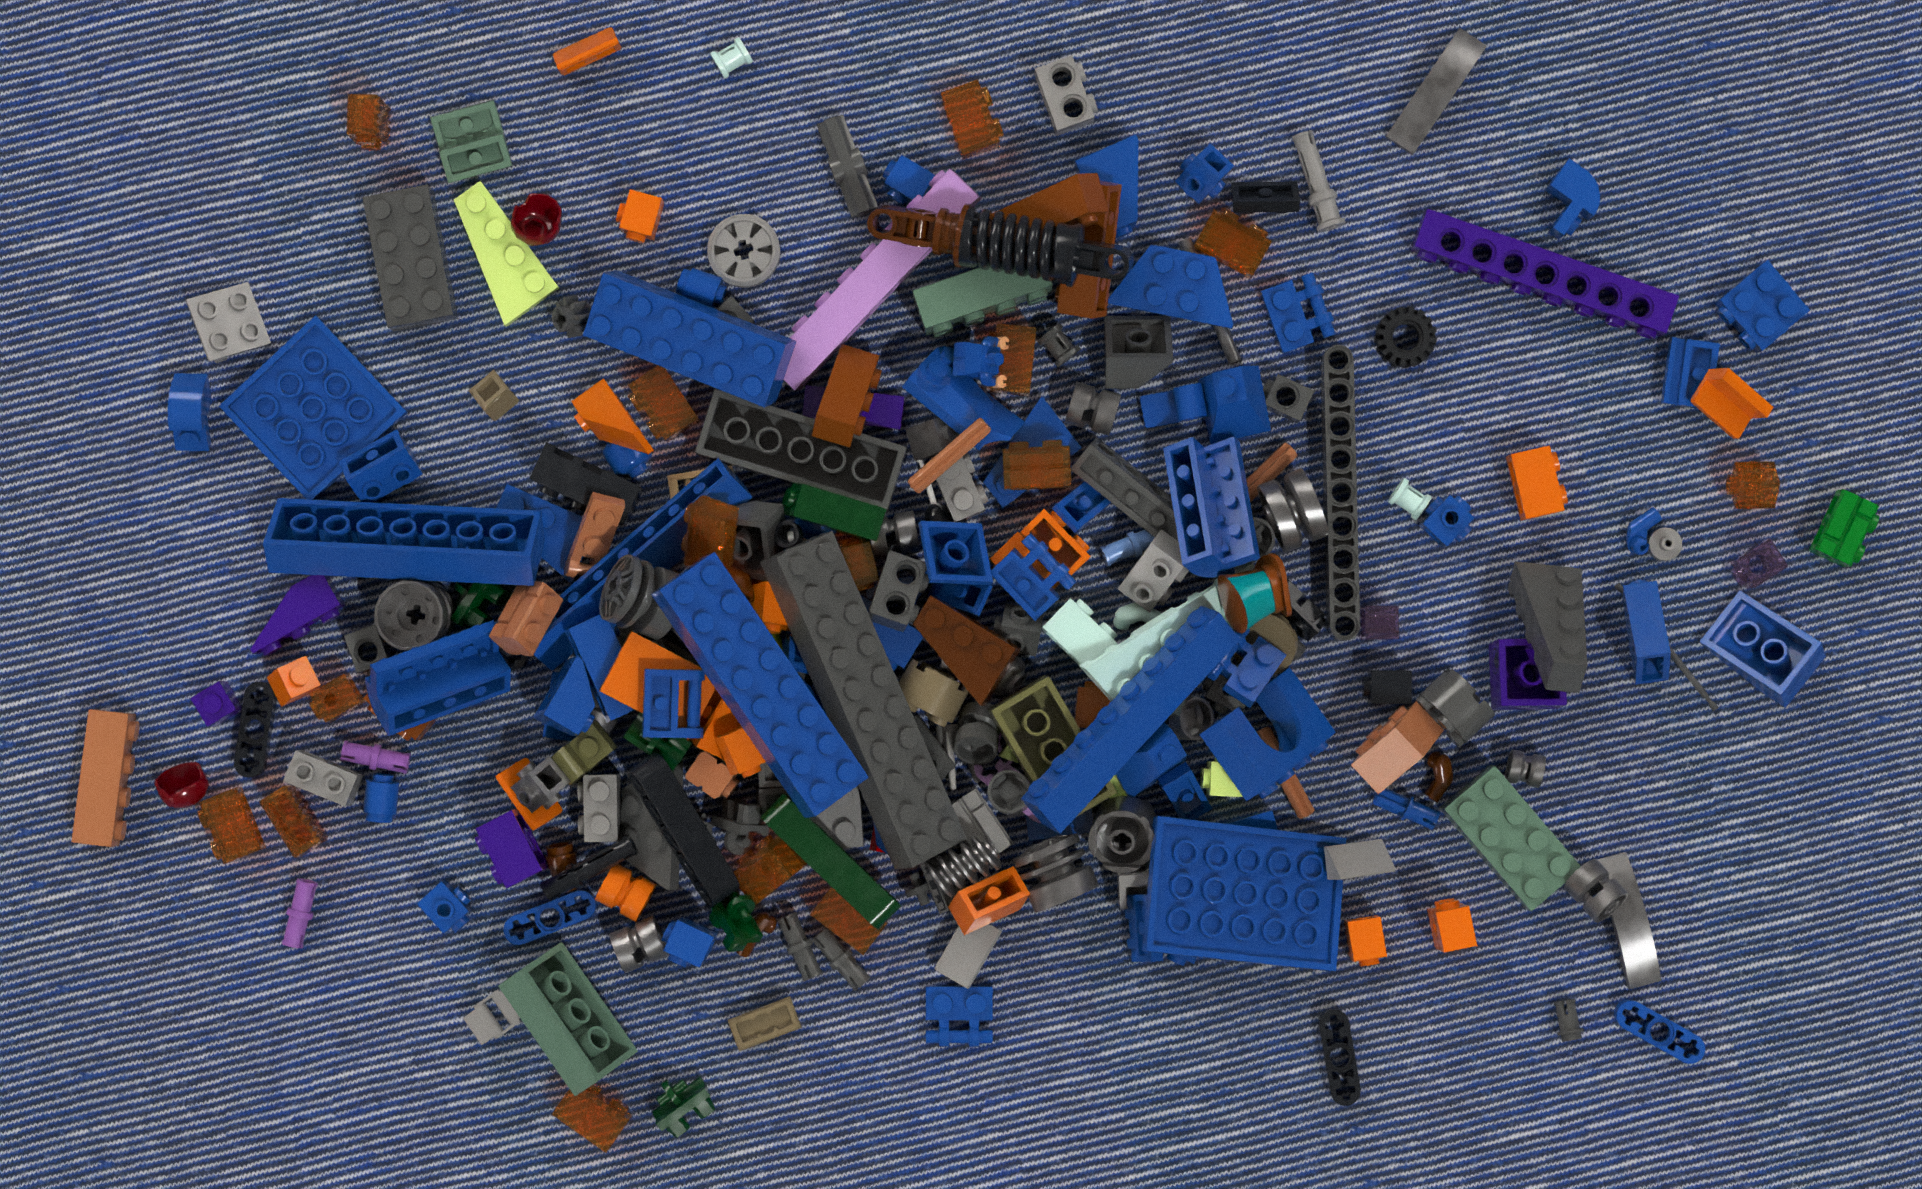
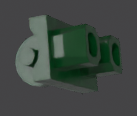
[450,582,511,629]
[623,712,692,771]
[709,892,763,952]
[652,1076,715,1138]

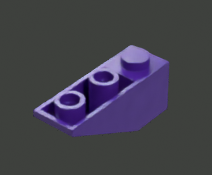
[250,575,346,657]

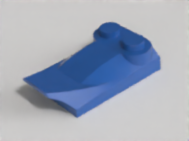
[902,346,1026,451]

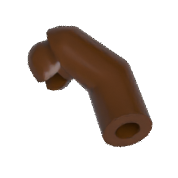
[724,564,754,603]
[1424,751,1454,803]
[736,912,777,957]

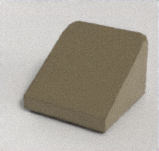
[468,370,519,421]

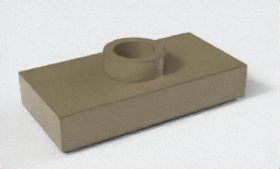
[727,996,802,1052]

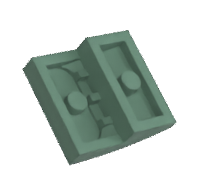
[430,99,512,183]

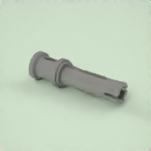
[1292,130,1346,233]

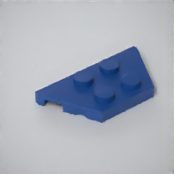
[1108,244,1234,329]

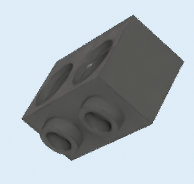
[868,550,929,632]

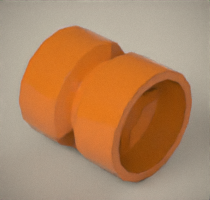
[595,864,657,922]

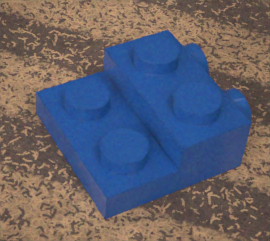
[1715,260,1810,354]

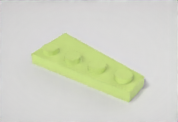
[454,181,559,327]

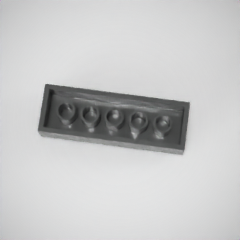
[695,389,907,513]

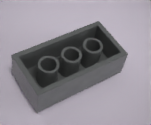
[362,184,459,332]

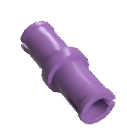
[340,740,411,774]
[282,878,318,948]

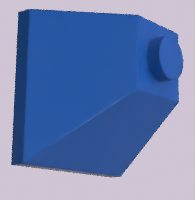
[1198,366,1271,445]
[918,521,993,585]
[533,656,595,736]
[1115,722,1187,797]

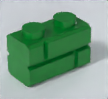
[1808,489,1880,568]

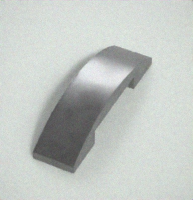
[1385,28,1487,155]
[1597,852,1661,989]

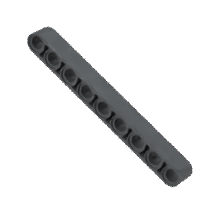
[1320,345,1360,641]

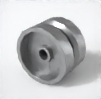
[1257,468,1329,553]

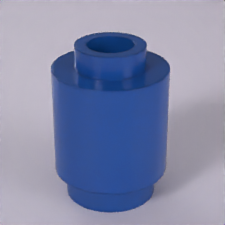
[676,268,727,308]
[363,773,400,823]

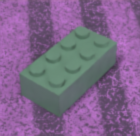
[912,268,1053,338]
[1439,765,1581,912]
[498,942,638,1096]

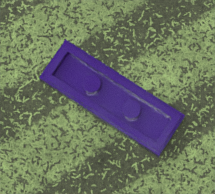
[802,385,905,430]

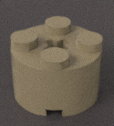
[899,657,968,727]

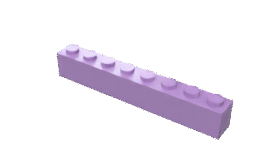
[784,169,982,391]

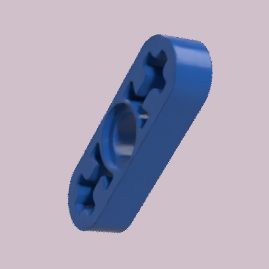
[503,890,597,945]
[1614,1000,1705,1064]

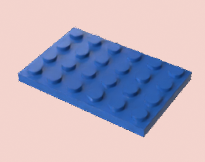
[1142,816,1347,972]

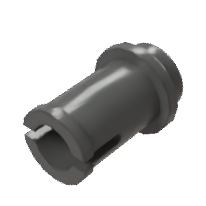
[1554,998,1584,1042]

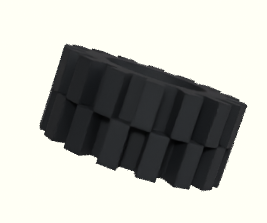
[1374,306,1437,368]

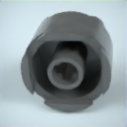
[1415,668,1495,748]

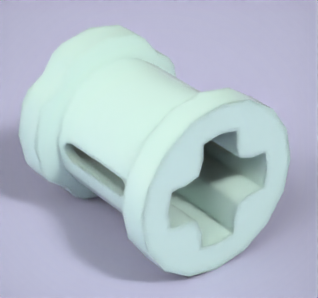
[710,37,753,79]
[1388,478,1432,520]

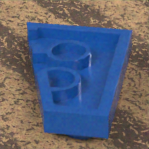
[496,484,585,584]

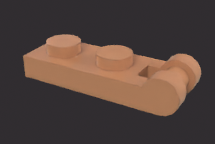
[564,492,625,578]

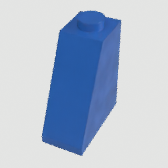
[1074,135,1139,240]
[1623,580,1671,685]

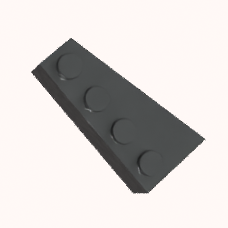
[1508,561,1588,693]

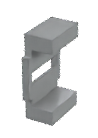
[463,989,521,1045]

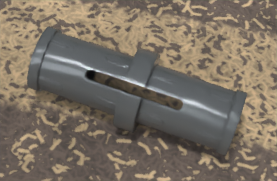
[777,912,823,982]
[811,927,870,991]

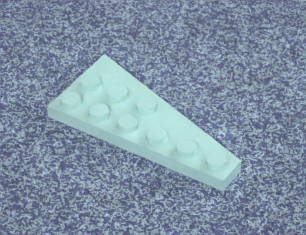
[1079,562,1255,701]

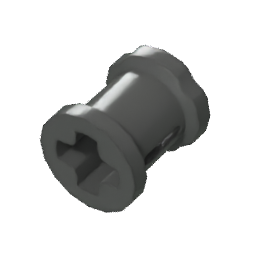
[1037,323,1081,367]

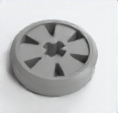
[707,214,781,288]

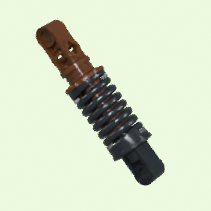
[867,203,1134,288]

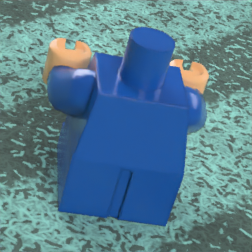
[952,336,1009,388]

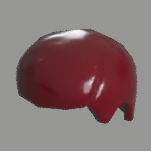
[511,193,562,246]
[154,762,209,809]

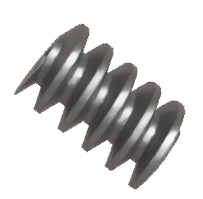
[925,830,1001,897]

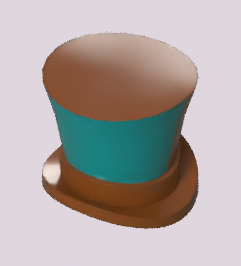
[1218,553,1292,633]

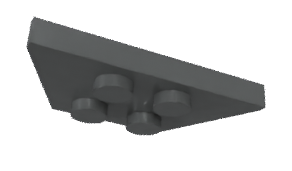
[620,760,684,890]

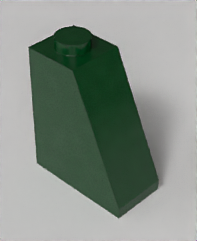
[782,482,886,541]

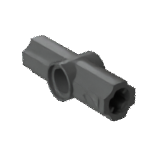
[817,115,878,218]

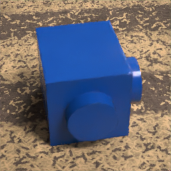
[882,155,935,205]

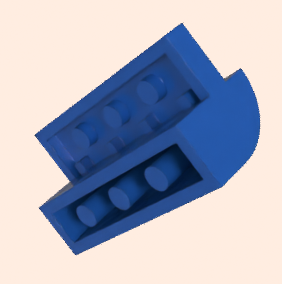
[1163,436,1260,578]
[365,620,511,736]

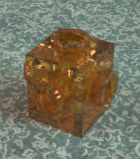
[1726,461,1780,509]

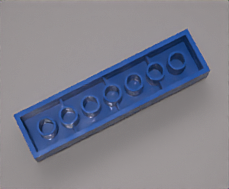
[263,498,545,586]
[651,552,869,818]

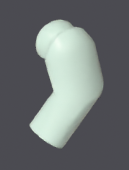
[1113,602,1162,630]

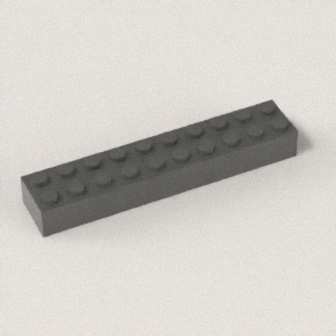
[760,531,967,869]

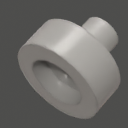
[1647,527,1682,561]

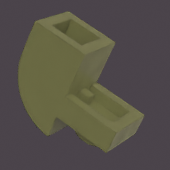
[551,721,617,786]

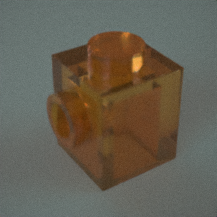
[309,674,366,723]

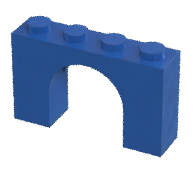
[1199,667,1336,801]

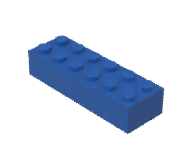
[583,270,797,407]

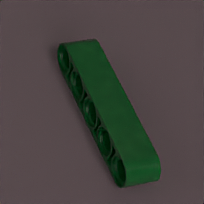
[760,793,901,930]

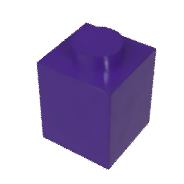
[190,681,242,727]

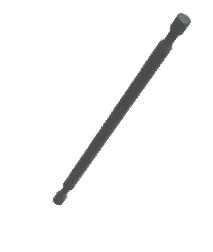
[1614,582,1719,711]

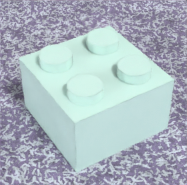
[1041,598,1118,665]

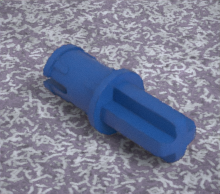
[1373,788,1440,830]

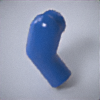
[1626,507,1662,555]

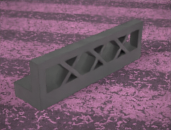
[1070,437,1178,541]

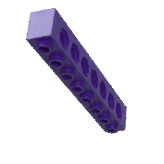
[1410,209,1679,339]

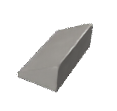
[1324,839,1395,880]
[934,924,1002,989]

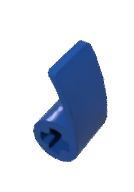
[1140,383,1208,428]

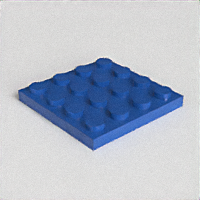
[219,315,408,500]

